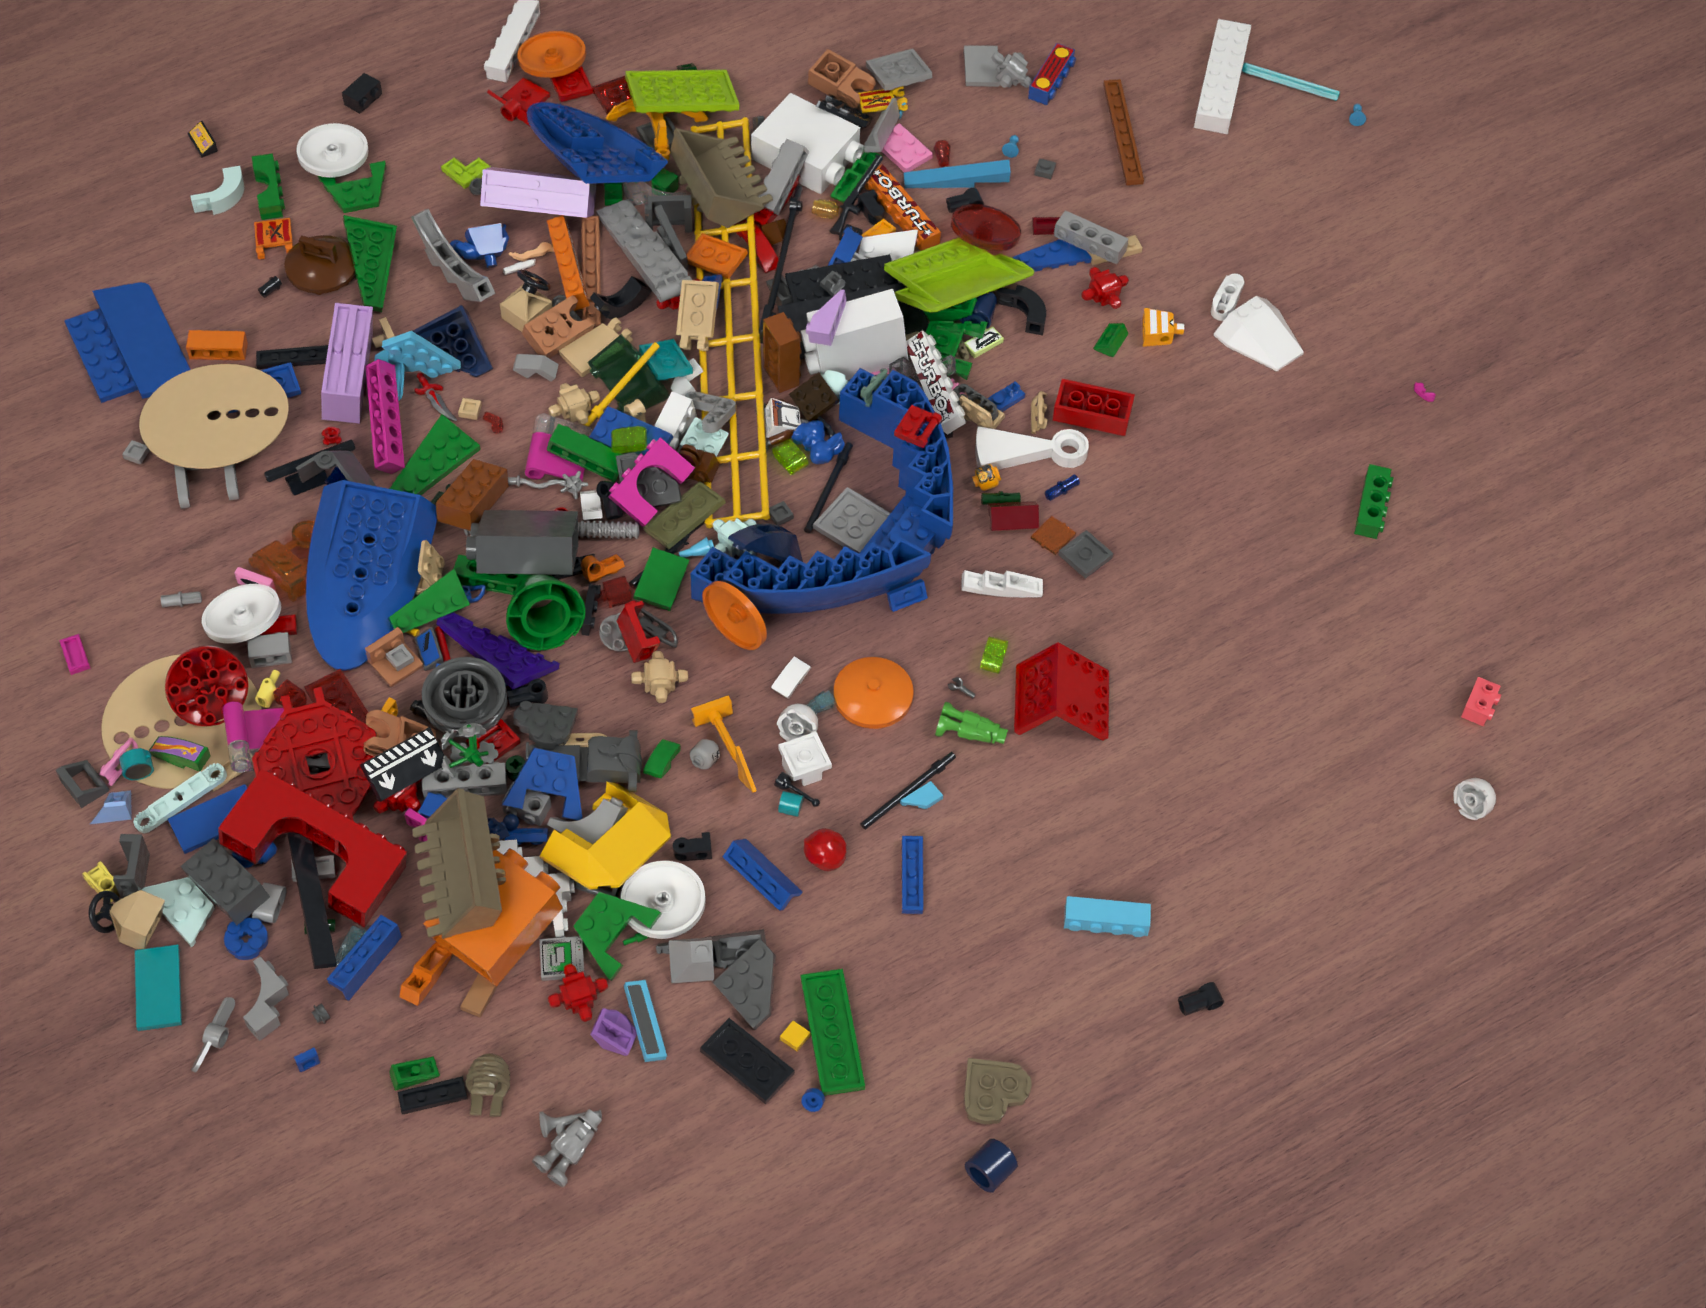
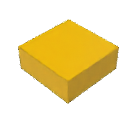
[780,1021,810,1051]

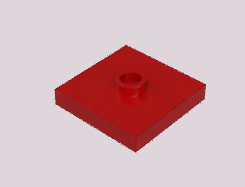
[550,67,593,102]
[501,77,550,111]

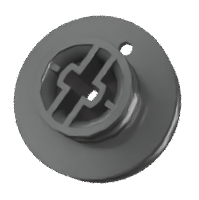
[422,657,507,737]

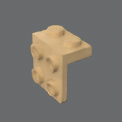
[959,395,1005,429]
[415,540,445,595]

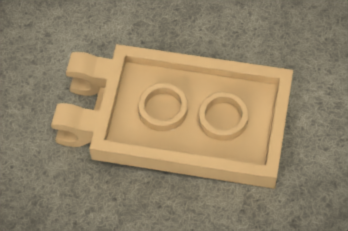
[676,280,719,351]
[559,318,633,377]

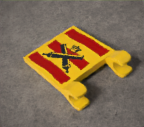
[858,86,908,113]

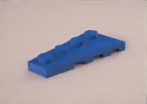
[1012,239,1092,272]

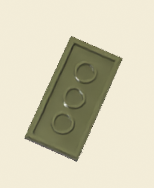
[643,481,726,549]

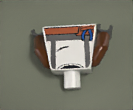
[755,398,808,452]

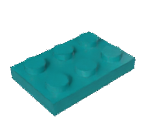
[639,339,693,381]

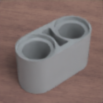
[252,882,286,924]

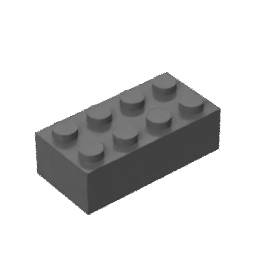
[180,838,270,925]

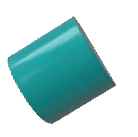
[778,791,804,817]

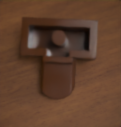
[679,444,720,483]

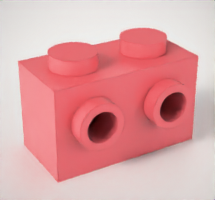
[1461,677,1501,726]

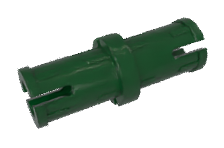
[981,491,1021,505]

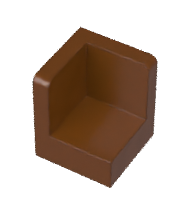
[762,219,786,245]

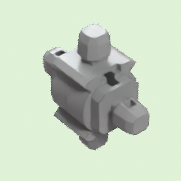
[991,52,1033,88]

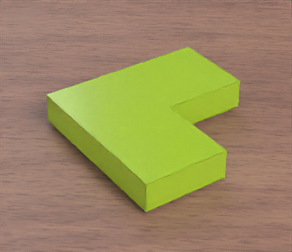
[441,158,491,189]

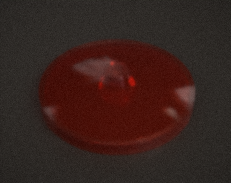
[951,204,1021,251]

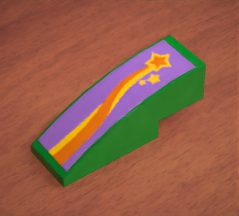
[149,736,211,772]

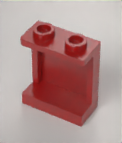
[617,600,660,663]

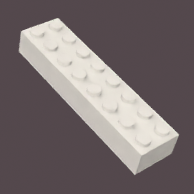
[1194,19,1251,134]

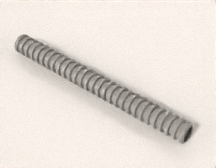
[464,521,639,539]

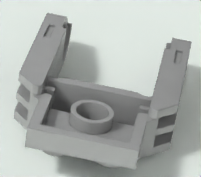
[174,464,240,509]

